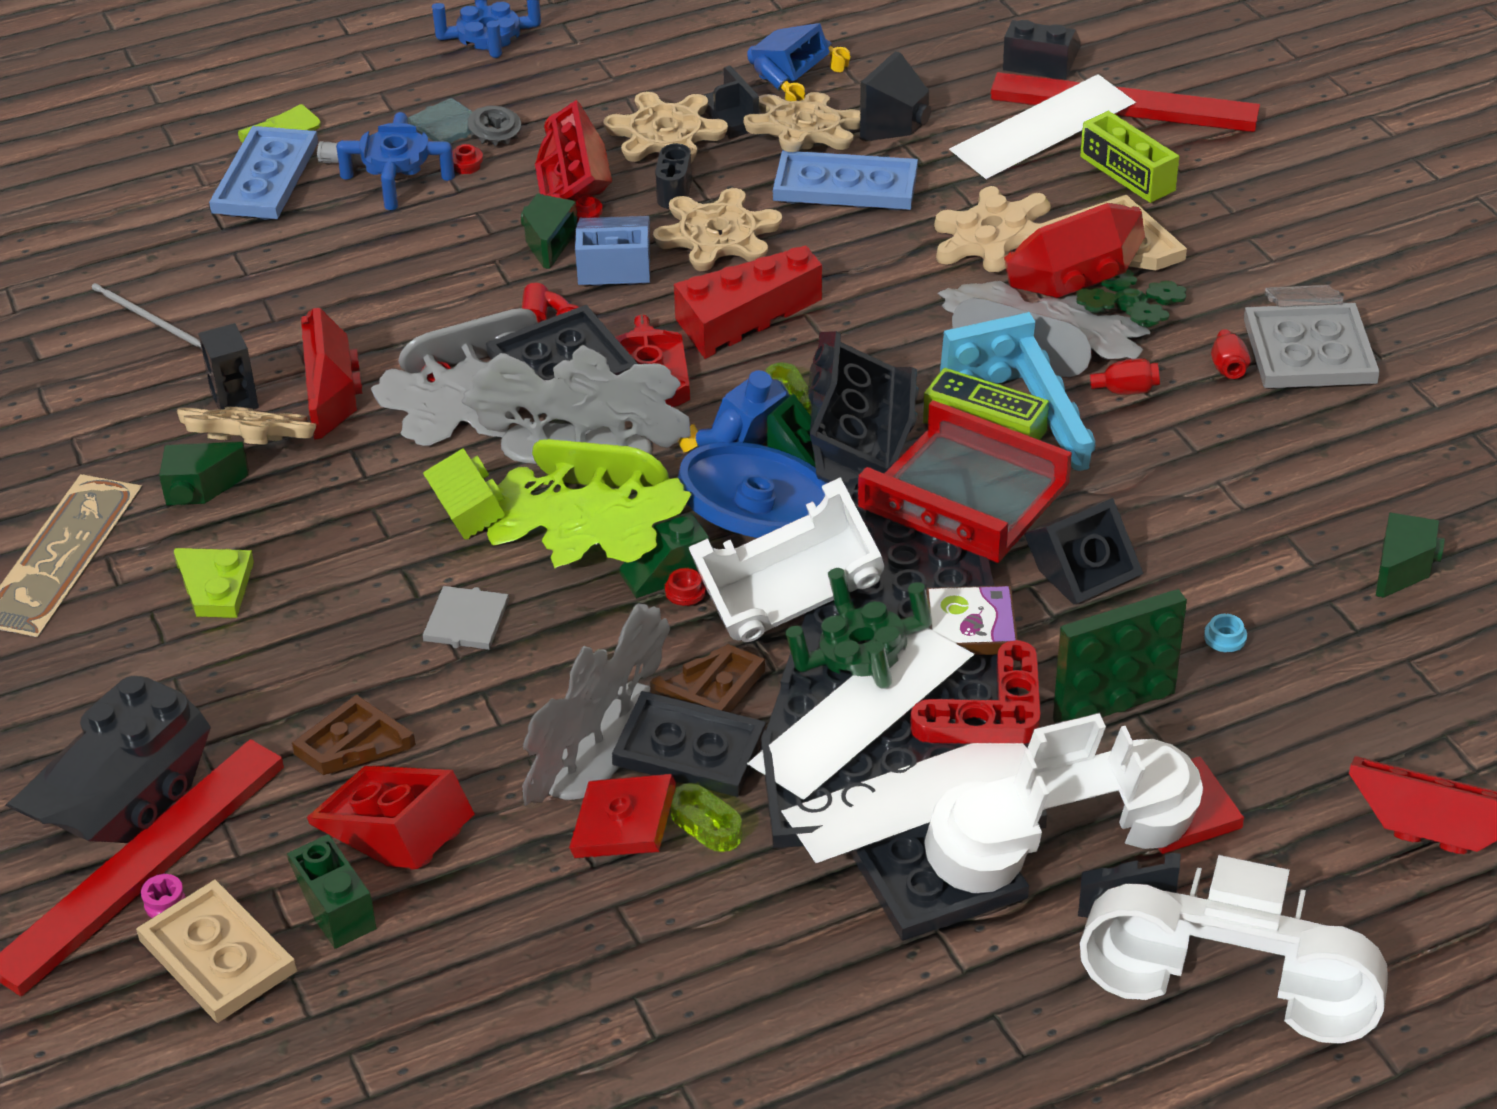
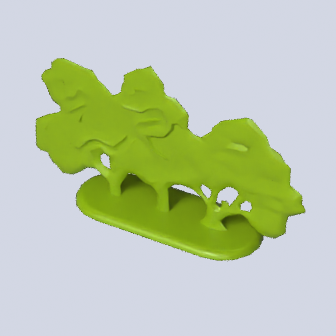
[486,439,691,568]

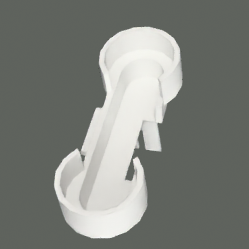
[924,713,1203,893]
[1080,855,1388,1044]

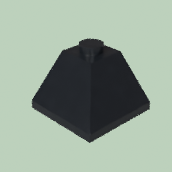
[860,51,931,142]

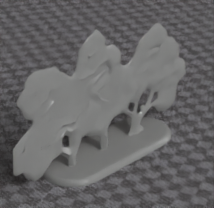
[938,281,1151,377]
[371,308,538,446]
[462,345,691,464]
[523,603,670,806]

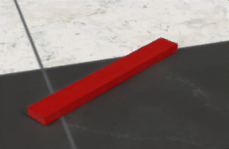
[991,72,1260,132]
[0,739,284,997]

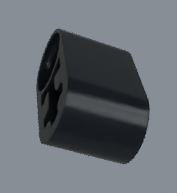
[655,143,692,209]

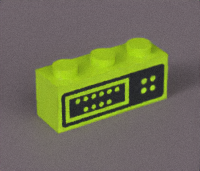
[1080,110,1179,203]
[923,368,1049,440]

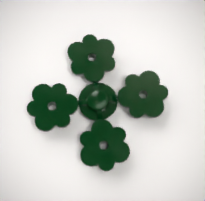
[1076,269,1187,327]

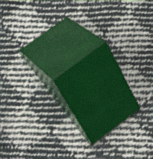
[767,393,816,468]

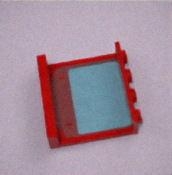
[858,400,1072,563]

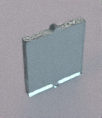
[407,98,472,143]

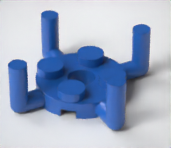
[432,0,541,58]
[336,112,455,210]

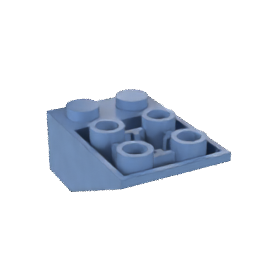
[575,216,650,286]

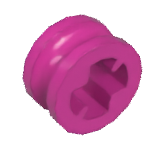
[141,874,186,918]

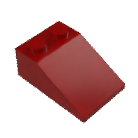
[306,765,475,869]

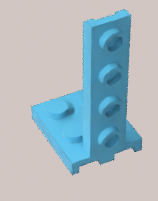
[940,312,1095,471]

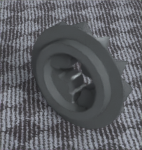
[467,106,521,146]

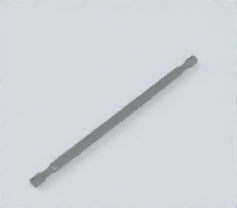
[92,283,201,348]

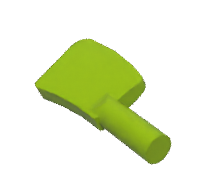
[238,104,321,143]

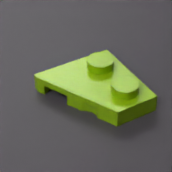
[174,548,254,618]

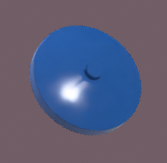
[678,442,827,538]

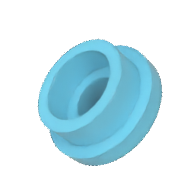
[1204,614,1247,652]

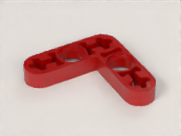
[911,640,1040,744]

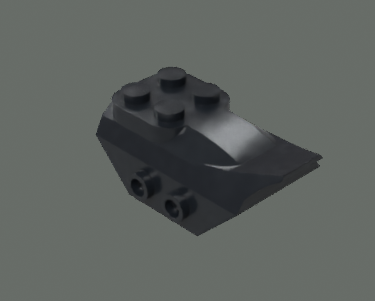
[808,331,919,488]
[5,676,211,843]

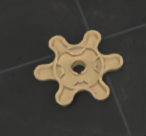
[603,92,728,162]
[743,92,860,152]
[934,186,1051,272]
[653,188,782,271]
[177,407,316,444]

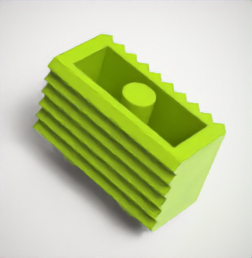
[423,448,505,540]

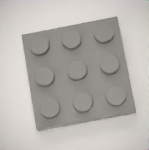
[1244,303,1380,389]

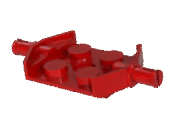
[615,315,690,407]

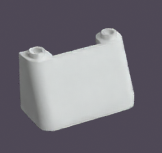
[689,478,884,642]

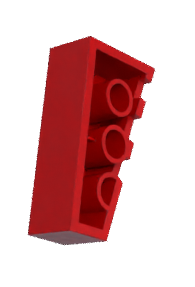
[674,245,822,359]

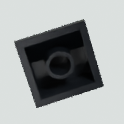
[1003,20,1081,80]
[1024,498,1144,605]

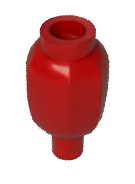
[1211,329,1251,379]
[1090,358,1160,395]

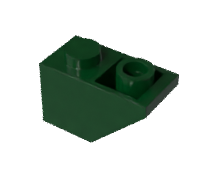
[287,834,377,949]

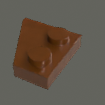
[650,644,765,713]
[292,694,416,775]

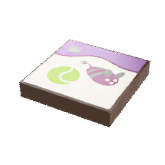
[926,585,1018,655]

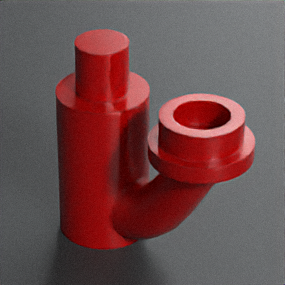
[522,283,579,323]

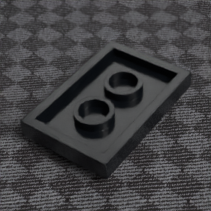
[612,691,766,797]

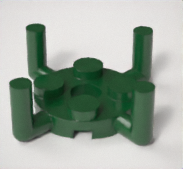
[786,568,932,689]

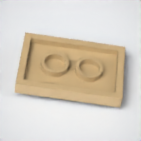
[136,880,297,1023]

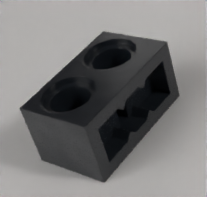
[198,323,259,410]

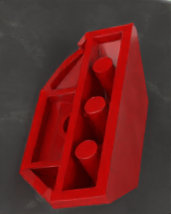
[535,100,612,201]
[1004,203,1145,298]
[301,308,363,440]
[1349,756,1497,854]

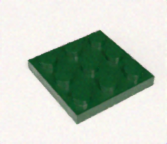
[1053,589,1187,724]

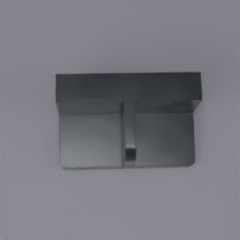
[704,66,759,139]

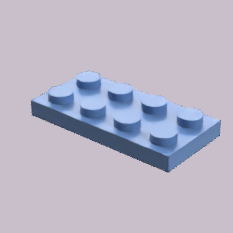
[209,126,318,220]
[773,150,918,210]

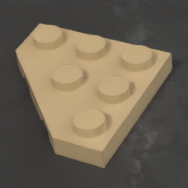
[1041,195,1187,271]

